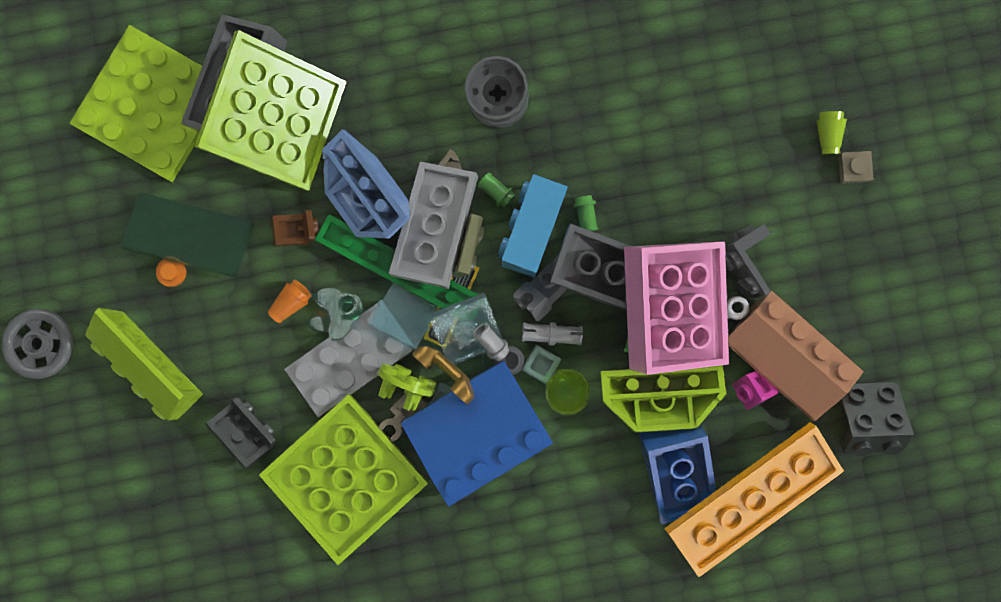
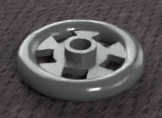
[1,309,73,379]

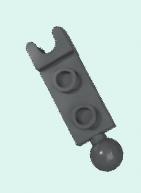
[513,232,599,321]

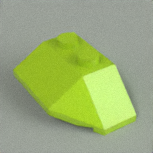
[600,365,726,433]

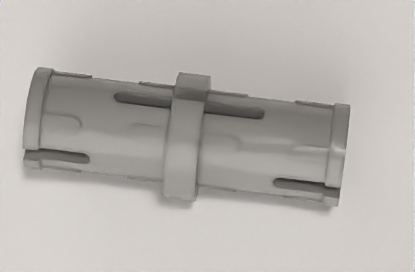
[522,322,583,346]

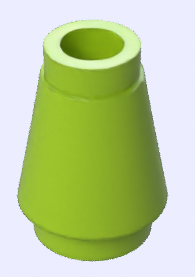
[816,111,847,154]

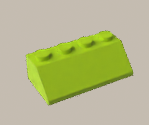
[85,308,203,421]

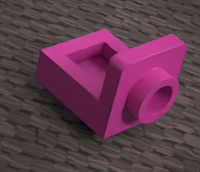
[731,371,779,410]

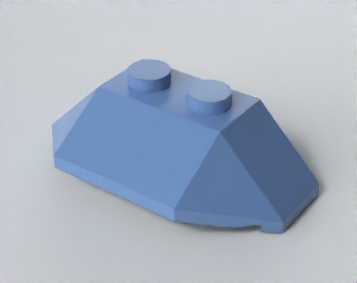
[322,129,410,238]

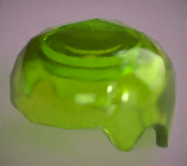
[545,369,590,416]

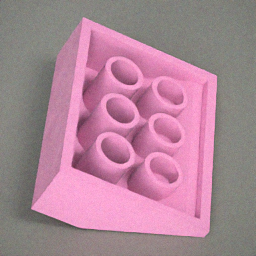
[624,242,729,375]

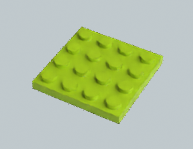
[69,25,202,182]
[194,30,346,191]
[259,394,429,565]

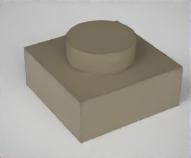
[838,151,874,184]

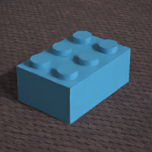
[498,174,568,278]

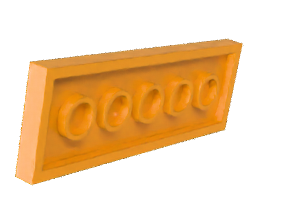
[664,422,844,577]

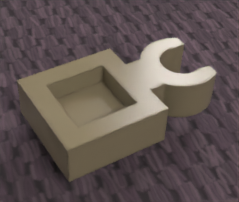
[379,394,429,441]

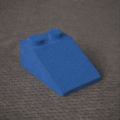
[639,424,716,524]

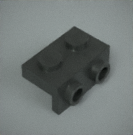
[206,396,276,470]

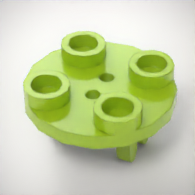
[377,363,436,411]

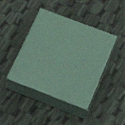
[521,345,562,385]

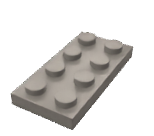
[389,162,478,289]
[284,301,416,418]

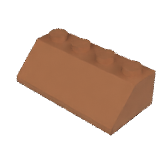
[728,291,864,421]

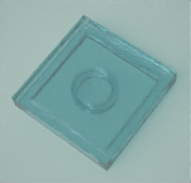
[428,293,502,364]

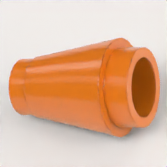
[267,280,311,323]

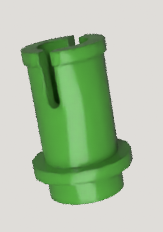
[478,172,516,209]
[573,195,599,232]

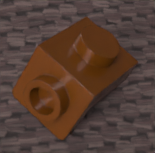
[270,210,318,247]

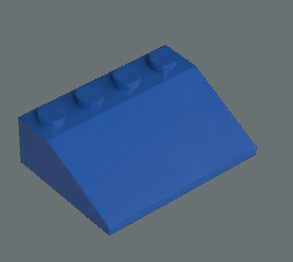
[401,360,553,507]

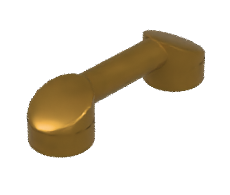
[412,346,475,405]

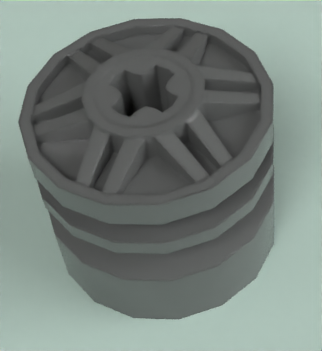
[465,56,529,129]

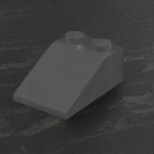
[549,224,632,311]

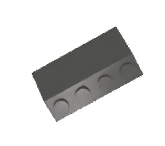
[181,14,288,132]

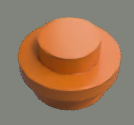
[156,257,187,287]

